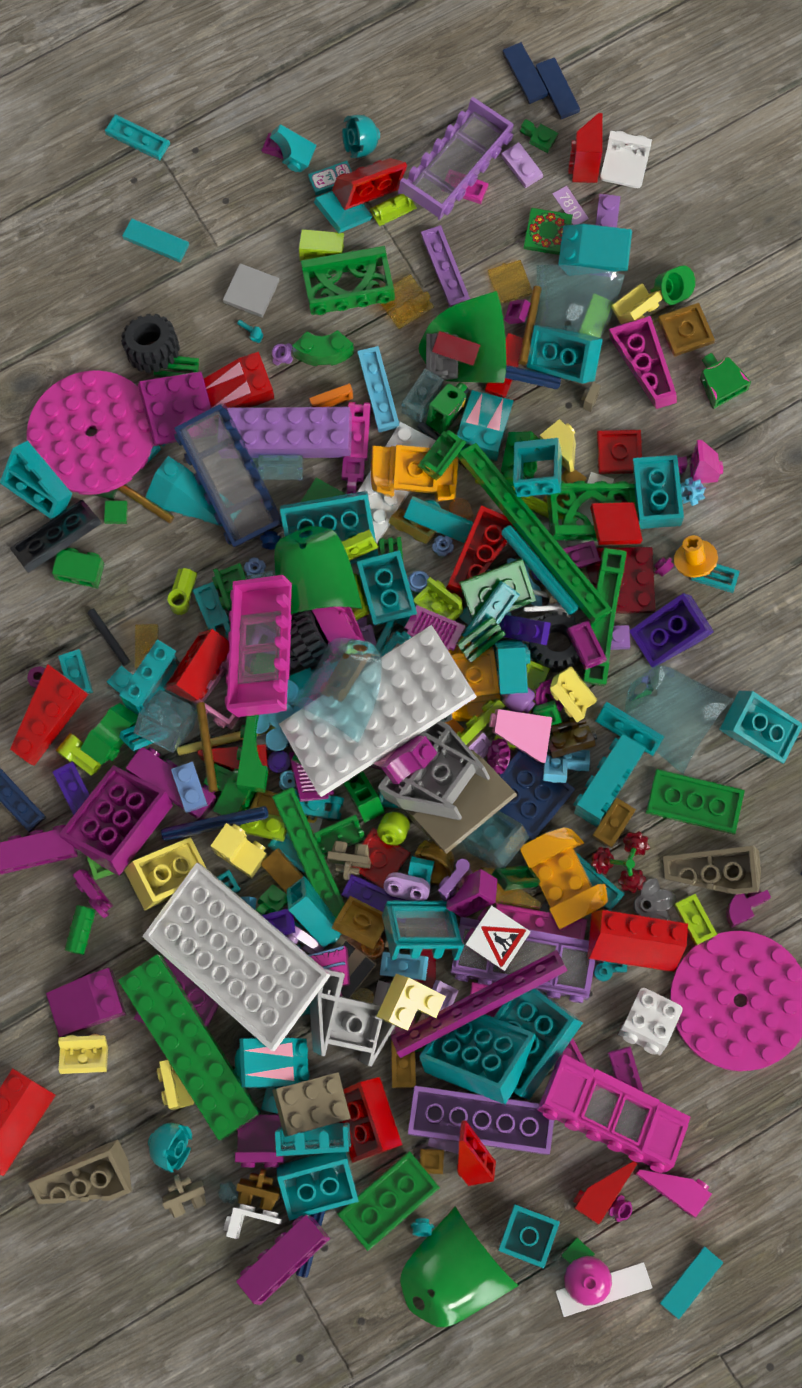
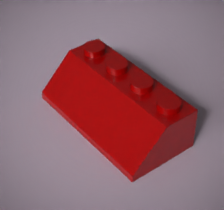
[588,910,688,972]
[0,1068,56,1176]

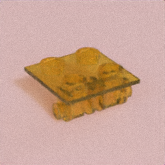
[380,274,434,329]

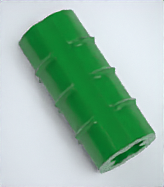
[65,905,96,955]

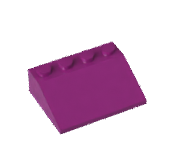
[59,765,173,876]

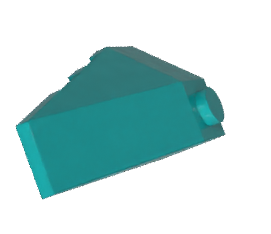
[145,456,242,526]

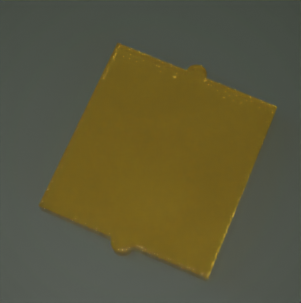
[487,260,532,304]

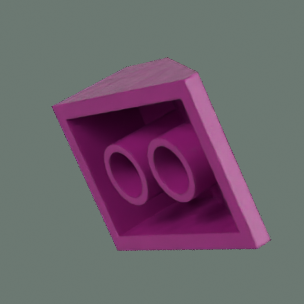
[46,968,126,1037]

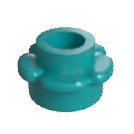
[411,1218,434,1237]

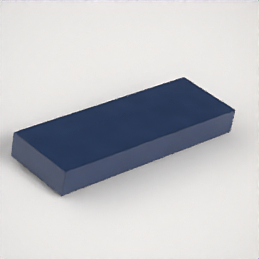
[502,42,548,104]
[535,57,580,120]
[0,768,47,833]

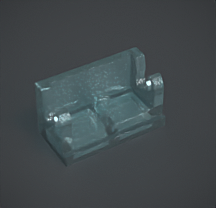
[258,455,304,480]

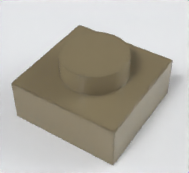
[581,382,601,412]

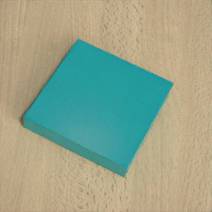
[314,191,372,234]

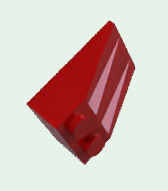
[204,351,275,420]

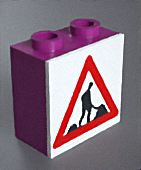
[464,905,531,972]

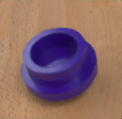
[268,751,290,773]

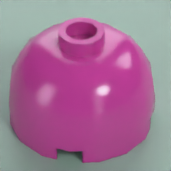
[564,1256,612,1306]

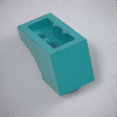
[270,124,317,173]

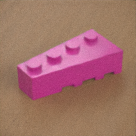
[609,316,677,409]
[312,607,367,657]

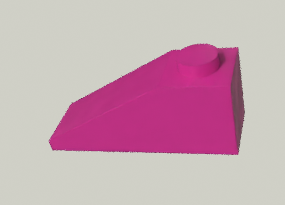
[689,440,723,483]
[635,1170,712,1218]

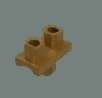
[236,1168,281,1211]

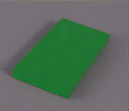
[646,769,745,835]
[338,1151,440,1251]

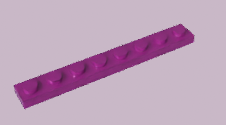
[391,950,568,1058]

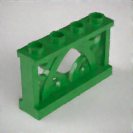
[301,246,395,315]
[546,481,640,541]

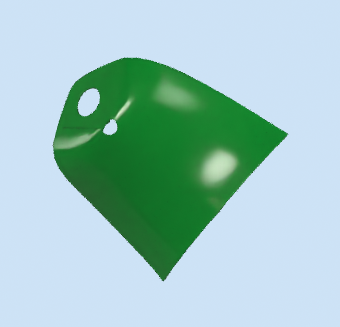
[418,291,506,383]
[273,526,362,624]
[400,1206,519,1327]

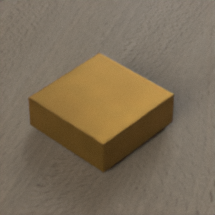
[420,1149,444,1174]

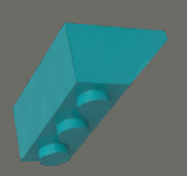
[276,1152,359,1221]

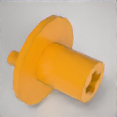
[674,535,718,578]

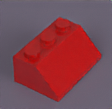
[568,113,603,183]
[332,158,407,210]
[164,629,230,701]
[339,1077,402,1163]

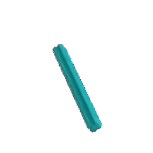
[501,525,578,615]

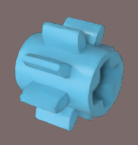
[680,477,706,506]

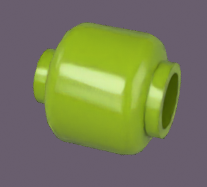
[377,812,410,845]

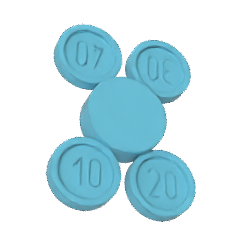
[257,680,314,751]

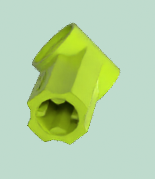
[167,568,197,615]
[56,733,101,776]

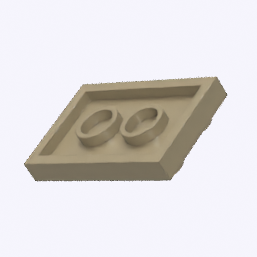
[272,1073,351,1137]

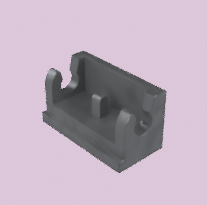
[426,332,458,381]

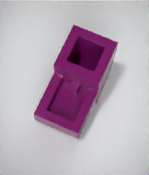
[726,889,771,928]

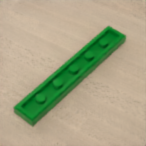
[272,787,345,918]

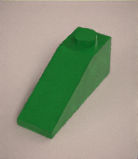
[343,771,385,823]

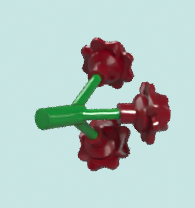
[592,831,650,893]

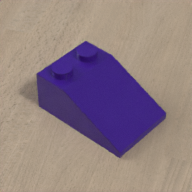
[629,593,714,668]

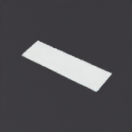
[556,1262,652,1317]

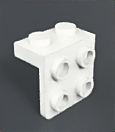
[600,131,652,188]
[618,988,683,1055]
[224,1204,282,1239]

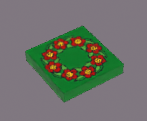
[524,208,573,255]

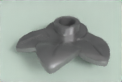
[633,878,676,921]

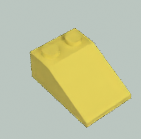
[124,837,207,910]

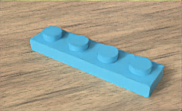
[358,346,400,432]

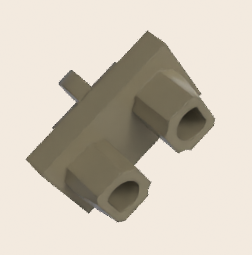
[327,841,371,880]
[162,1174,206,1218]

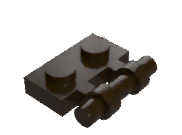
[548,717,596,759]

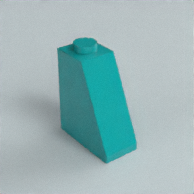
[286,876,341,948]

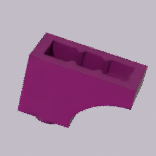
[381,736,437,784]
[446,869,497,917]

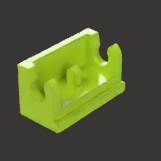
[299,229,344,261]

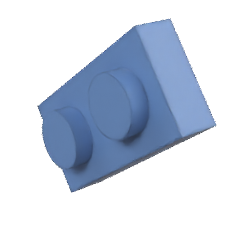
[171,762,208,813]

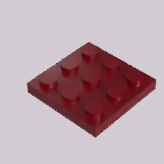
[586,547,656,614]

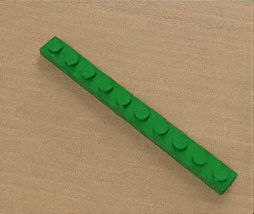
[457,443,612,623]

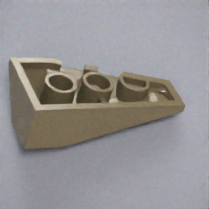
[663,846,761,895]
[28,1139,132,1204]

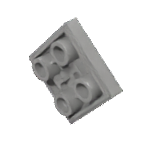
[223,263,279,318]

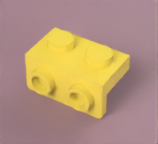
[611,284,663,324]
[550,667,597,722]
[58,1034,108,1074]
[157,1060,194,1110]

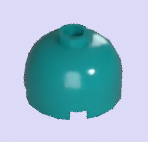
[342,115,380,158]
[148,1123,192,1172]

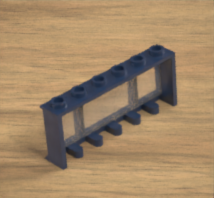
[174,404,282,547]

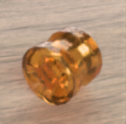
[361,937,384,959]

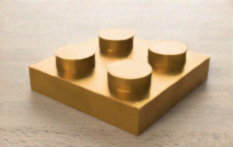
[658,303,715,357]
[332,896,385,949]

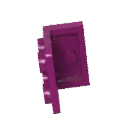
[235,1115,285,1168]

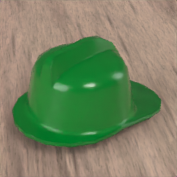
[650,265,695,305]

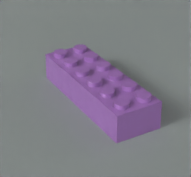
[218,407,352,458]
[408,1086,554,1155]

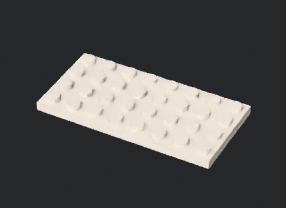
[279,625,477,797]
[142,863,331,1051]

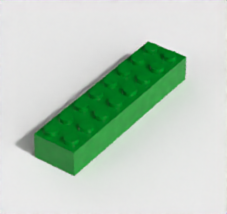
[118,954,262,1140]

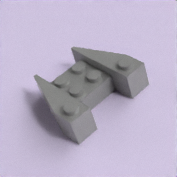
[378,720,490,820]
[310,968,395,1066]

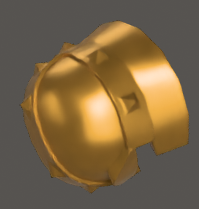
[415,840,454,886]

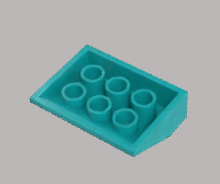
[280,491,379,564]
[494,988,583,1100]
[419,1014,536,1105]

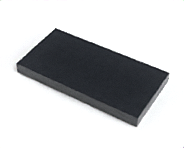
[10,499,102,573]

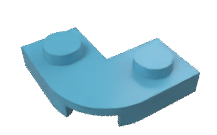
[543,750,590,783]

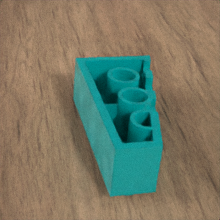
[573,734,646,827]

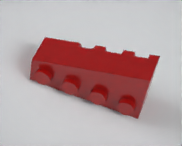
[446,505,517,599]
[10,664,89,766]

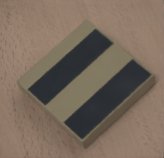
[331,936,377,999]

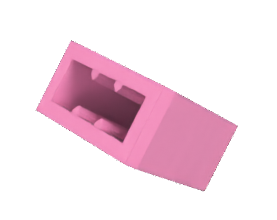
[489,709,552,763]

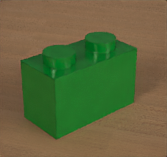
[52,548,105,589]

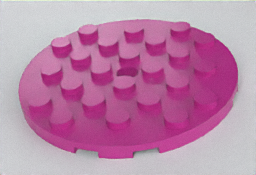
[27,370,154,495]
[670,931,802,1072]

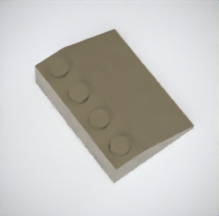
[404,749,517,854]

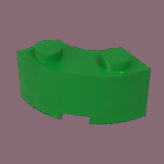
[292,330,354,366]
[80,703,141,765]

